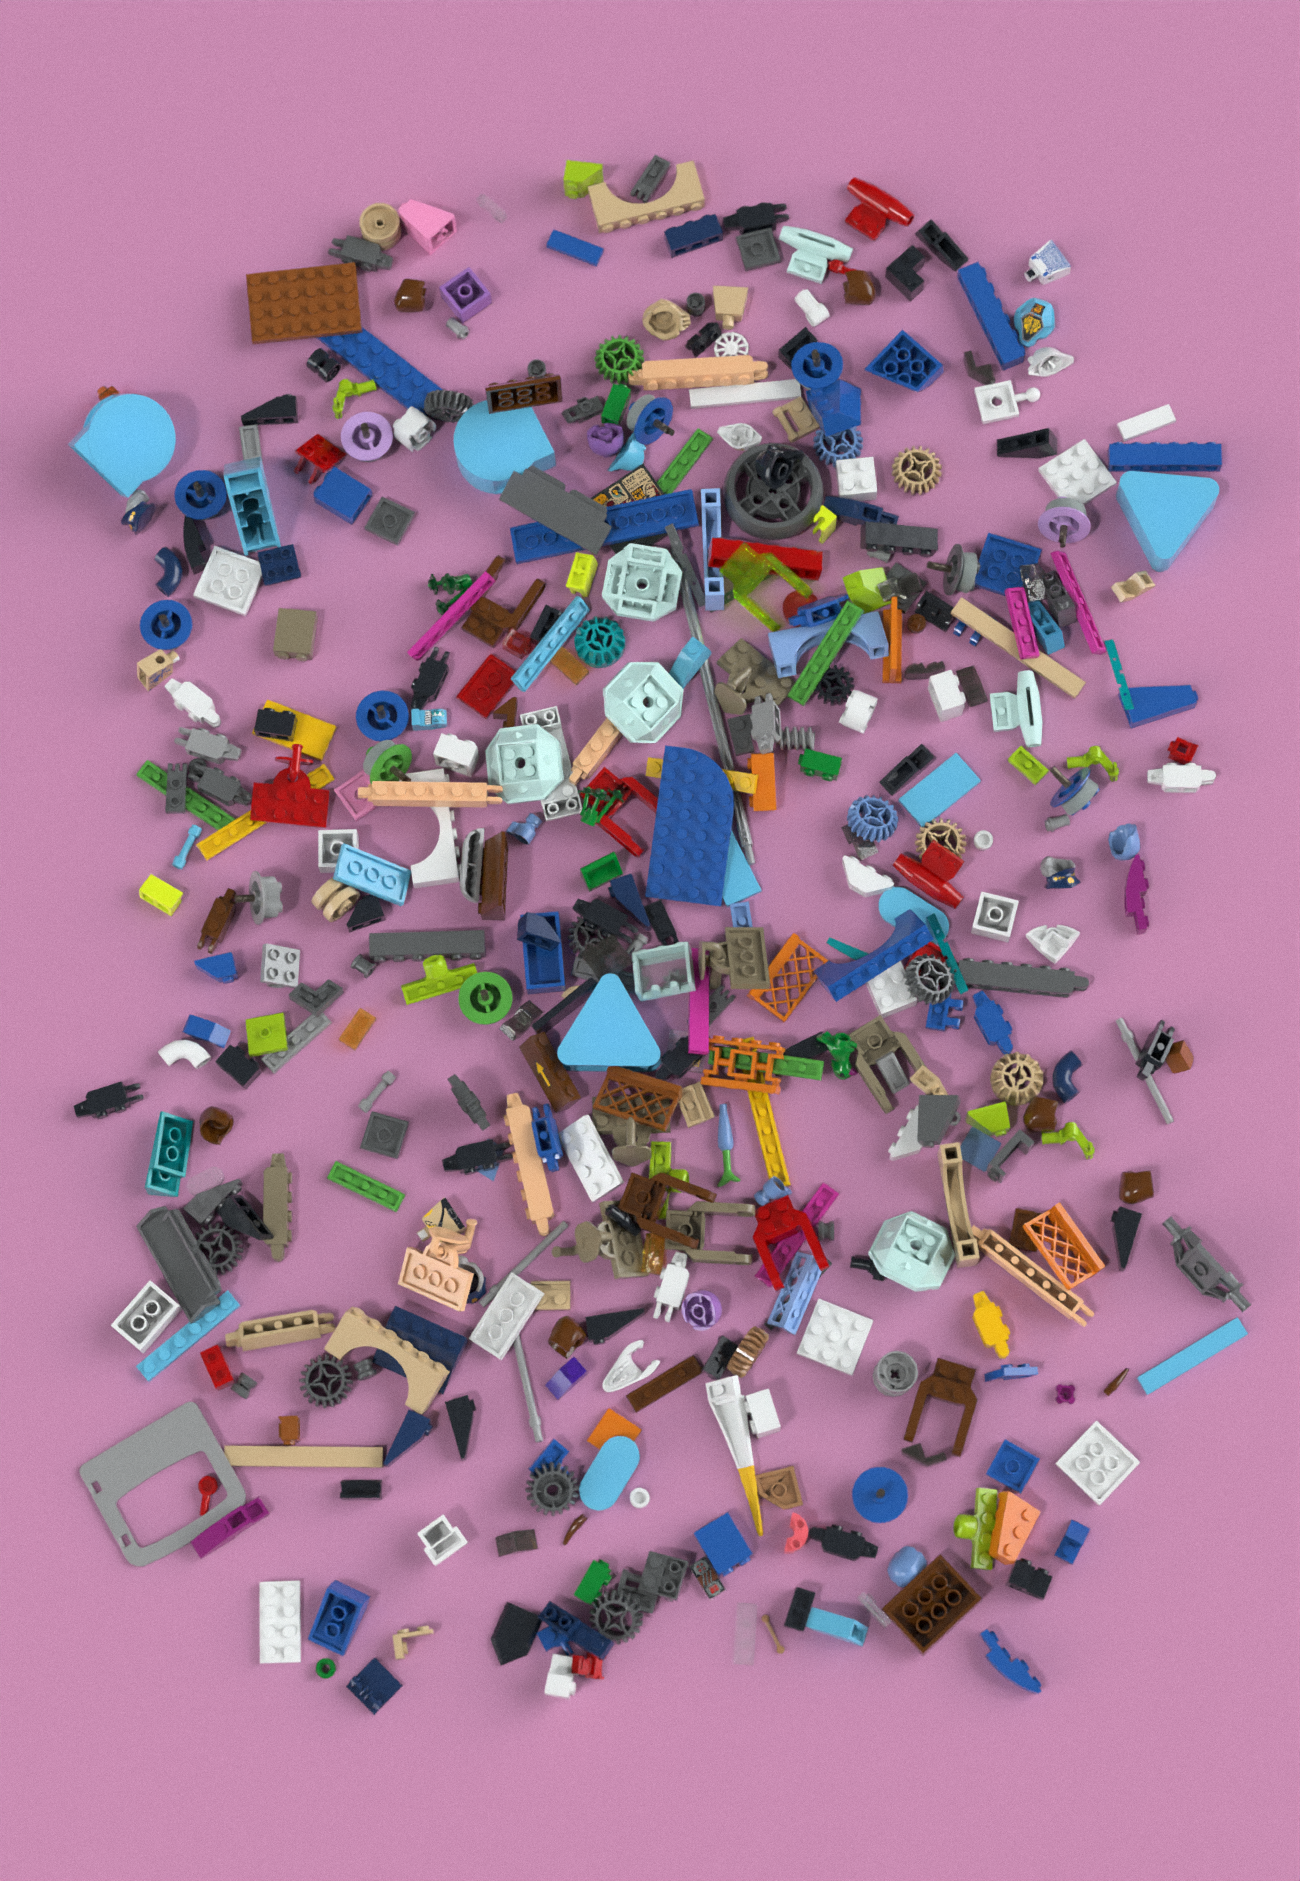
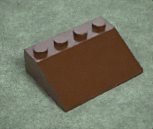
[485,373,563,414]
[478,831,509,921]
[882,1554,982,1656]

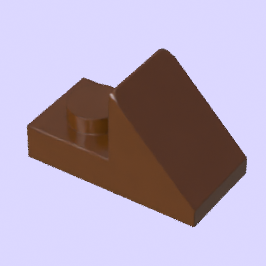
[492,697,518,728]

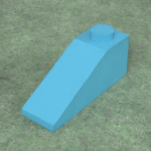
[669,636,712,689]

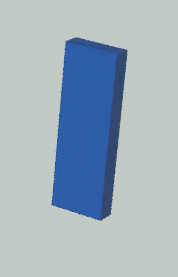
[546,229,604,267]

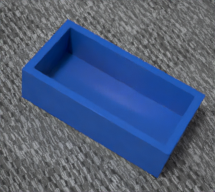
[520,911,566,995]

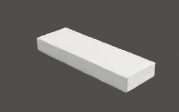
[1117,404,1176,442]

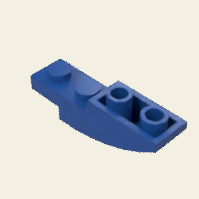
[980,1629,1042,1695]

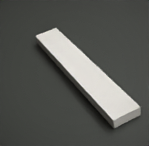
[689,379,801,409]

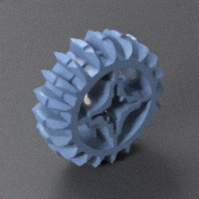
[813,426,863,468]
[847,794,898,843]

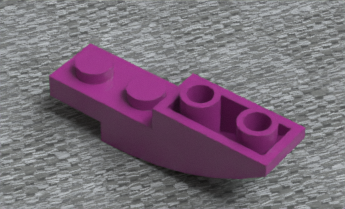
[1124,854,1149,935]
[190,1497,269,1559]

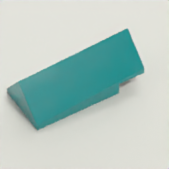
[145,1111,193,1197]

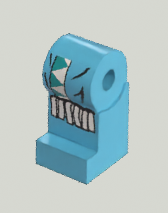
[411,709,447,731]

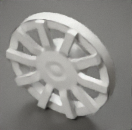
[714,332,749,357]

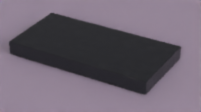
[532,977,597,1034]

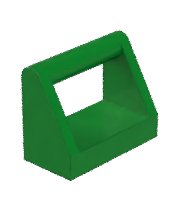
[580,851,623,892]

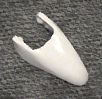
[602,1340,660,1392]

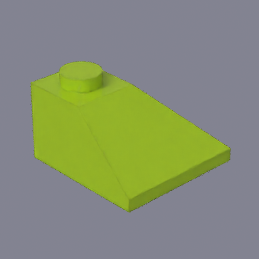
[842,567,893,614]
[965,1102,1010,1137]

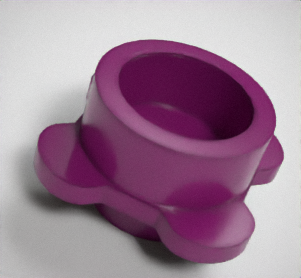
[1055,1384,1075,1404]

